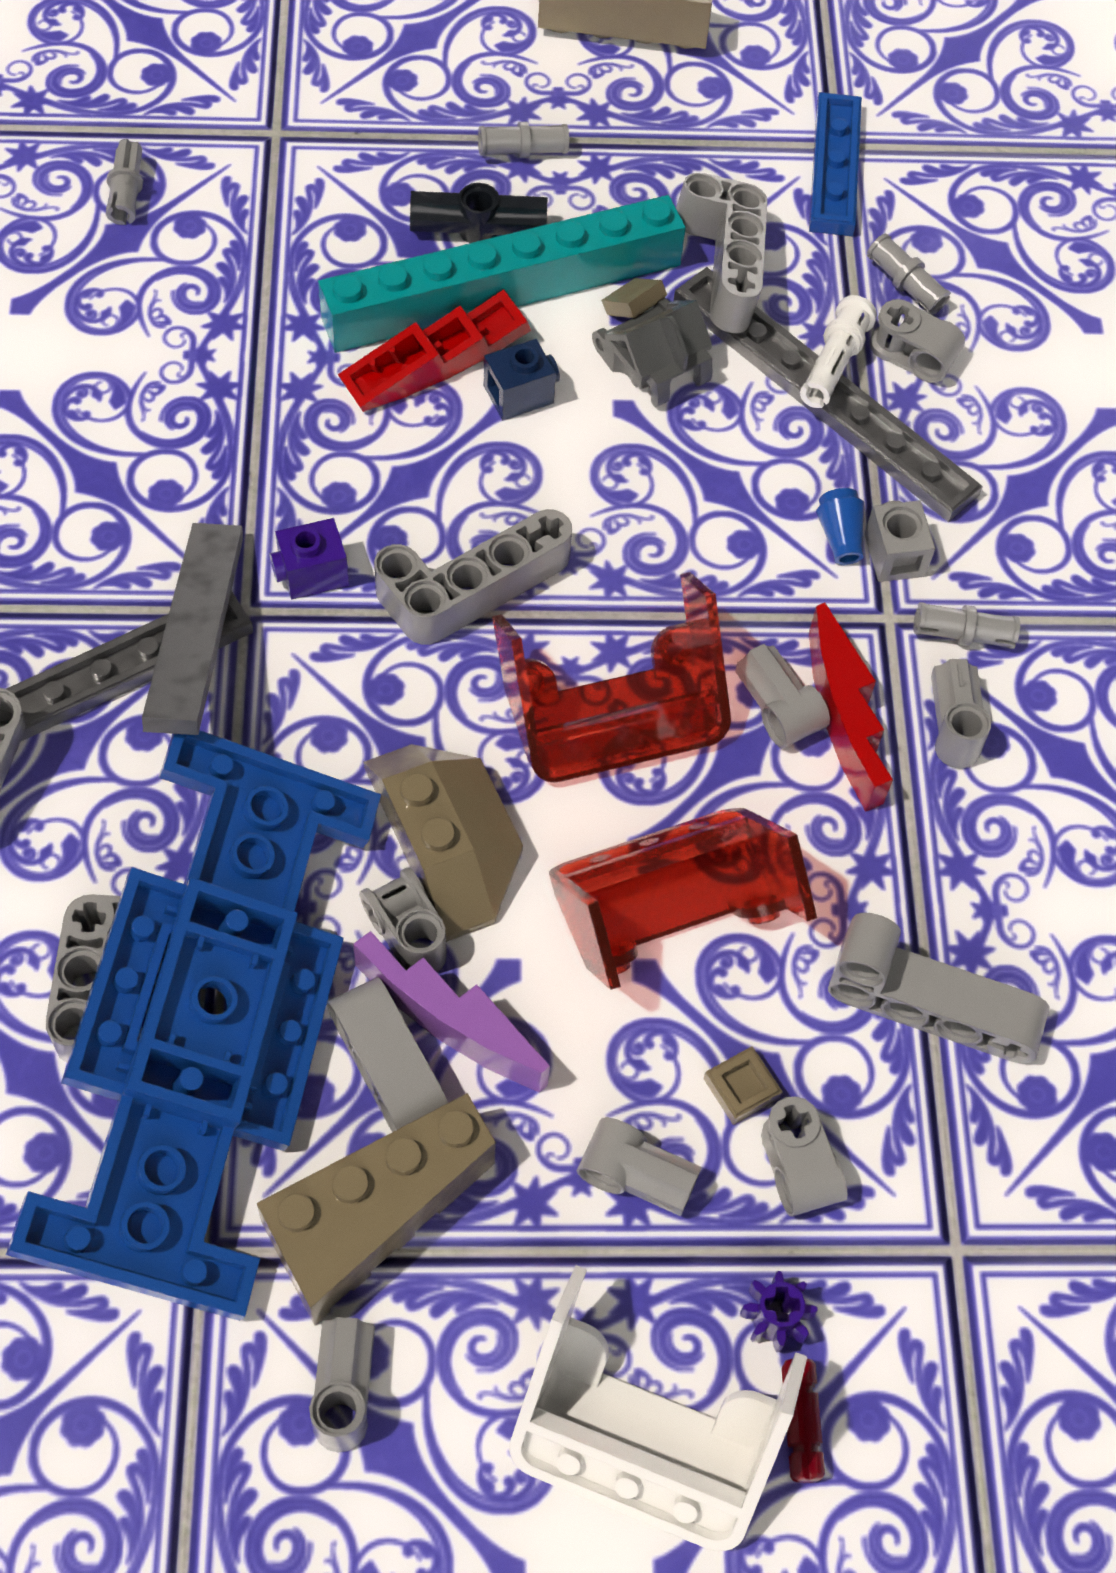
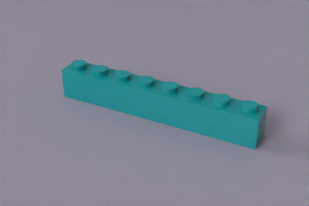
[318,195,686,353]

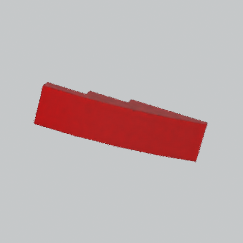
[338,289,532,412]
[809,602,893,812]

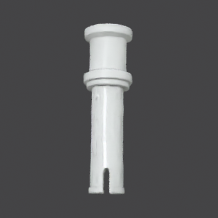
[800,295,877,408]

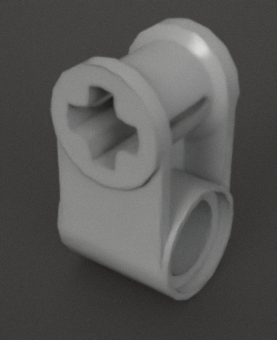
[870,299,965,383]
[359,867,447,972]
[761,1096,848,1217]

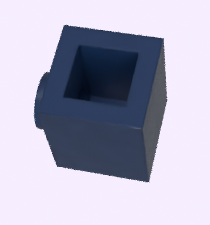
[483,339,560,421]

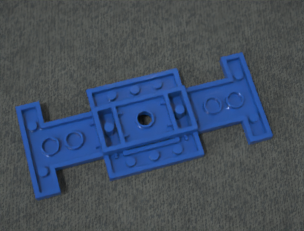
[6,730,381,1321]

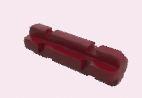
[781,1359,825,1483]

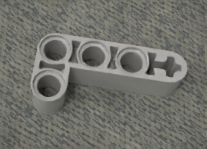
[676,173,768,333]
[374,509,572,645]
[828,913,1050,1063]

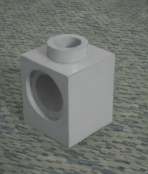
[865,500,935,582]

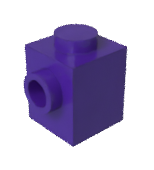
[270,518,349,600]

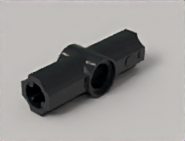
[410,182,548,243]

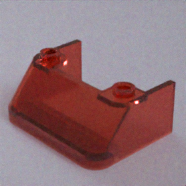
[492,572,731,783]
[549,808,817,990]

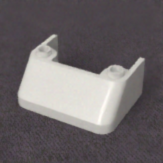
[509,1265,807,1551]

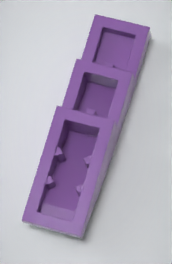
[353,931,550,1093]

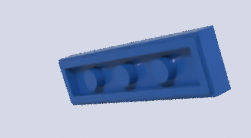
[809,92,862,236]

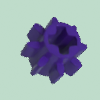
[740,1271,818,1352]

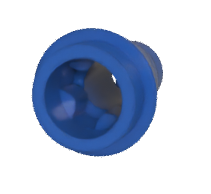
[816,488,864,565]

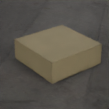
[601,278,667,319]
[703,1046,783,1125]

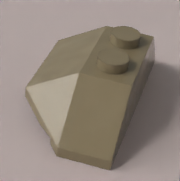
[363,744,523,942]

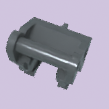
[592,298,713,407]

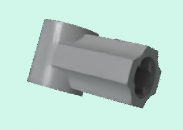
[735,644,830,748]
[931,659,992,768]
[576,1117,702,1216]
[309,1317,375,1453]

